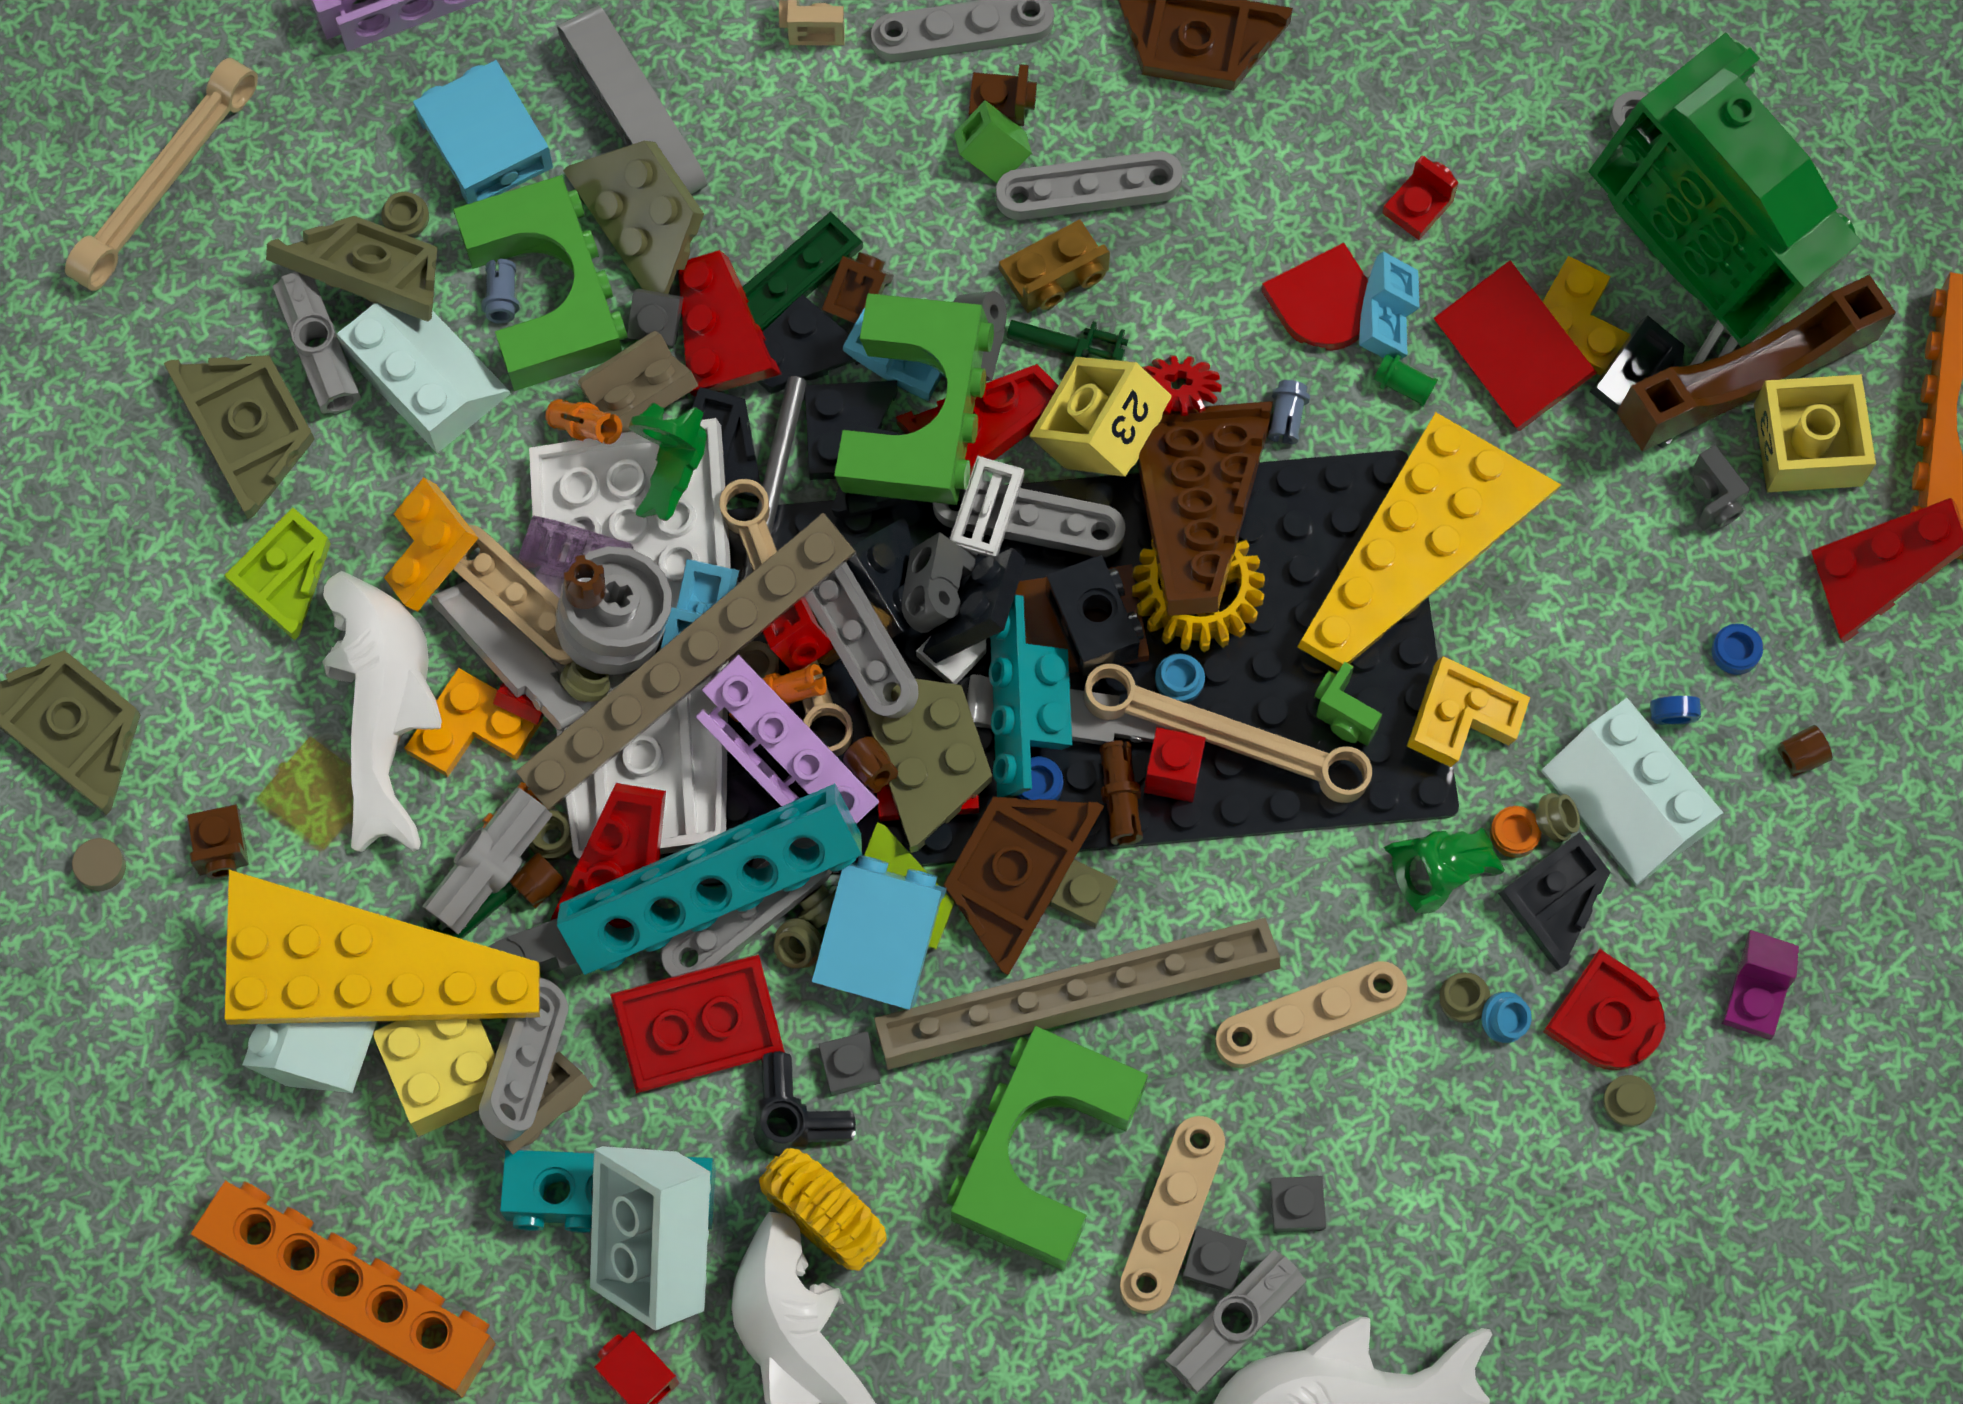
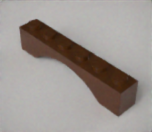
[1617,274,1896,452]

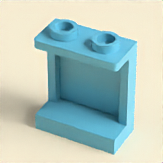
[413,60,553,204]
[812,855,947,1010]

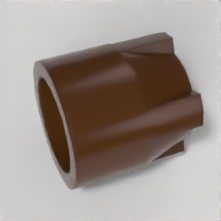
[564,555,606,609]
[1778,725,1833,777]
[843,737,898,793]
[509,852,565,909]

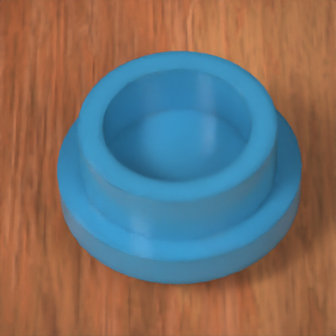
[1155,654,1205,703]
[1482,992,1532,1043]

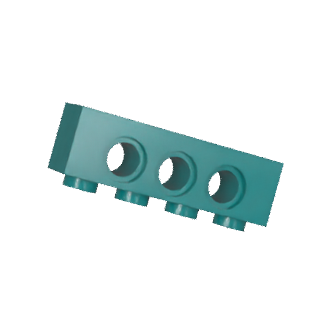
[500,1150,716,1233]

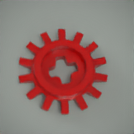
[1142,355,1222,416]

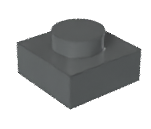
[627,289,683,346]
[819,1031,881,1096]
[1270,1176,1326,1233]
[1182,1226,1247,1293]

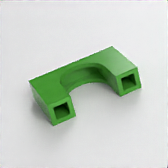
[453,175,628,391]
[834,293,994,505]
[946,1026,1148,1271]

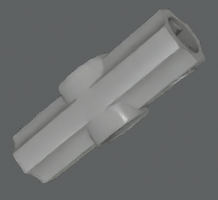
[273,271,361,414]
[422,787,553,934]
[1164,1249,1307,1394]

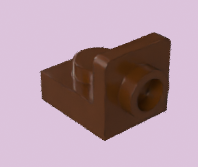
[969,64,1037,126]
[822,252,894,324]
[187,804,249,879]

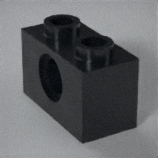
[1045,555,1144,679]

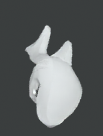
[322,571,442,852]
[731,1212,876,1404]
[1213,1317,1492,1404]

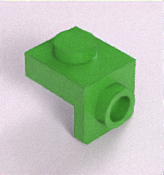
[1315,662,1382,746]

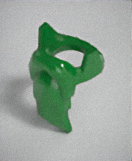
[628,403,707,521]
[1384,828,1505,914]

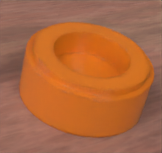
[1490,806,1542,858]

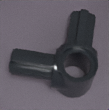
[753,1051,856,1156]

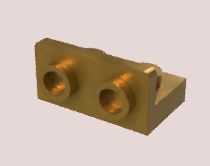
[999,219,1110,313]

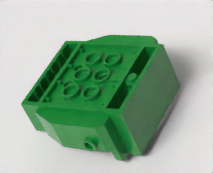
[1588,32,1862,347]

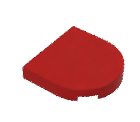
[1261,243,1368,351]
[1543,948,1666,1070]

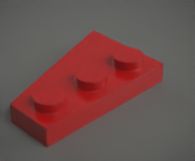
[679,250,781,397]
[896,364,1059,477]
[1811,498,1963,643]
[550,783,666,929]

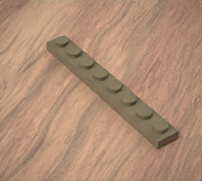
[516,513,857,810]
[874,918,1281,1070]

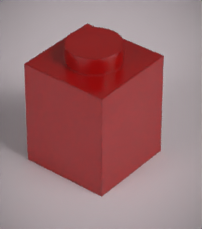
[1144,727,1206,802]
[594,1330,680,1404]

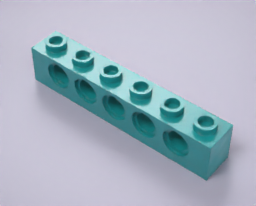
[557,783,862,975]

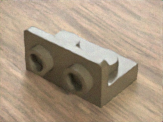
[578,331,699,433]
[480,1051,593,1154]

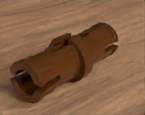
[1099,741,1143,846]

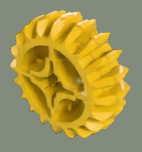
[1132,540,1265,652]
[759,1148,887,1271]

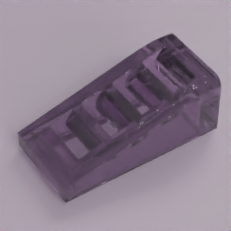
[519,515,633,579]

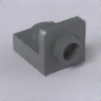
[1692,445,1750,531]

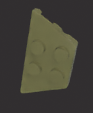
[563,141,704,294]
[266,216,437,322]
[164,355,315,519]
[0,650,141,815]
[854,679,992,853]

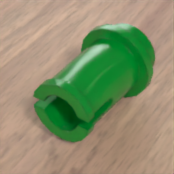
[1373,354,1438,407]

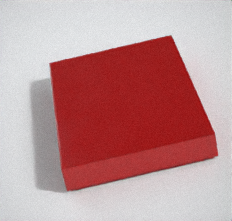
[1433,260,1597,431]
[610,954,785,1093]

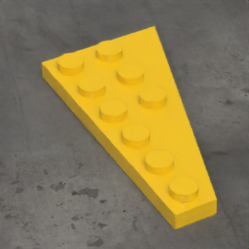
[1297,412,1561,671]
[225,870,540,1025]

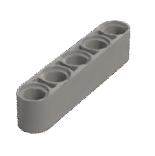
[557,5,707,194]

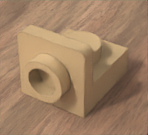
[779,0,845,46]

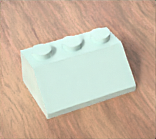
[337,303,511,453]
[1541,698,1723,886]
[242,1021,377,1093]
[590,1146,711,1331]

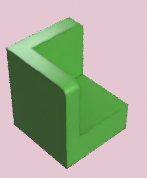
[954,100,1032,183]

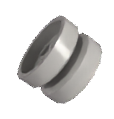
[555,546,672,675]

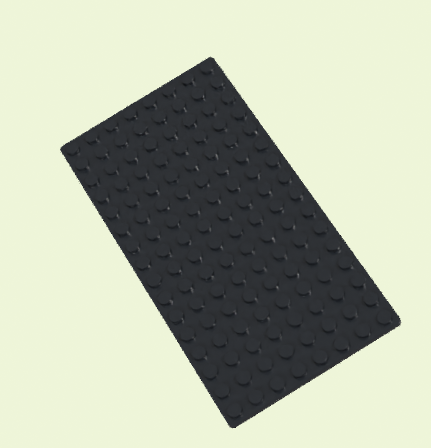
[663,450,1459,886]

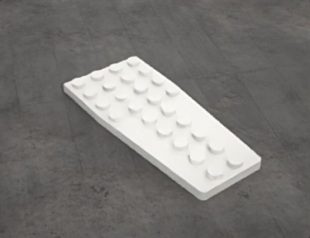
[529,418,730,859]

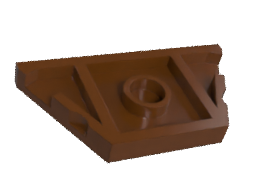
[1118,0,1293,91]
[944,797,1104,975]

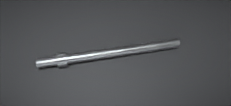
[736,376,807,586]

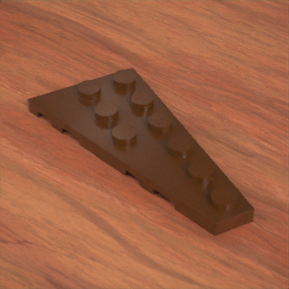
[1137,401,1273,616]

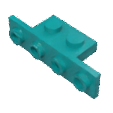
[989,595,1072,798]

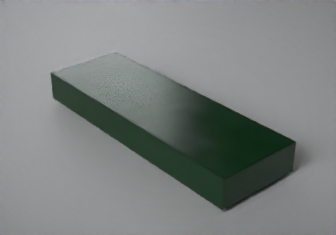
[742,211,863,332]

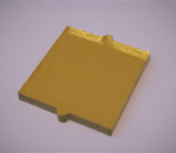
[257,736,354,850]

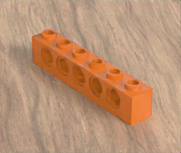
[191,1180,496,1398]

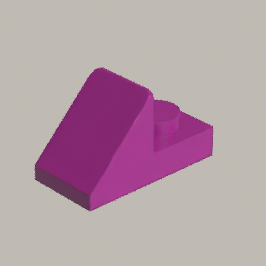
[1722,930,1799,1040]

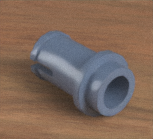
[481,259,520,323]
[1268,380,1310,445]

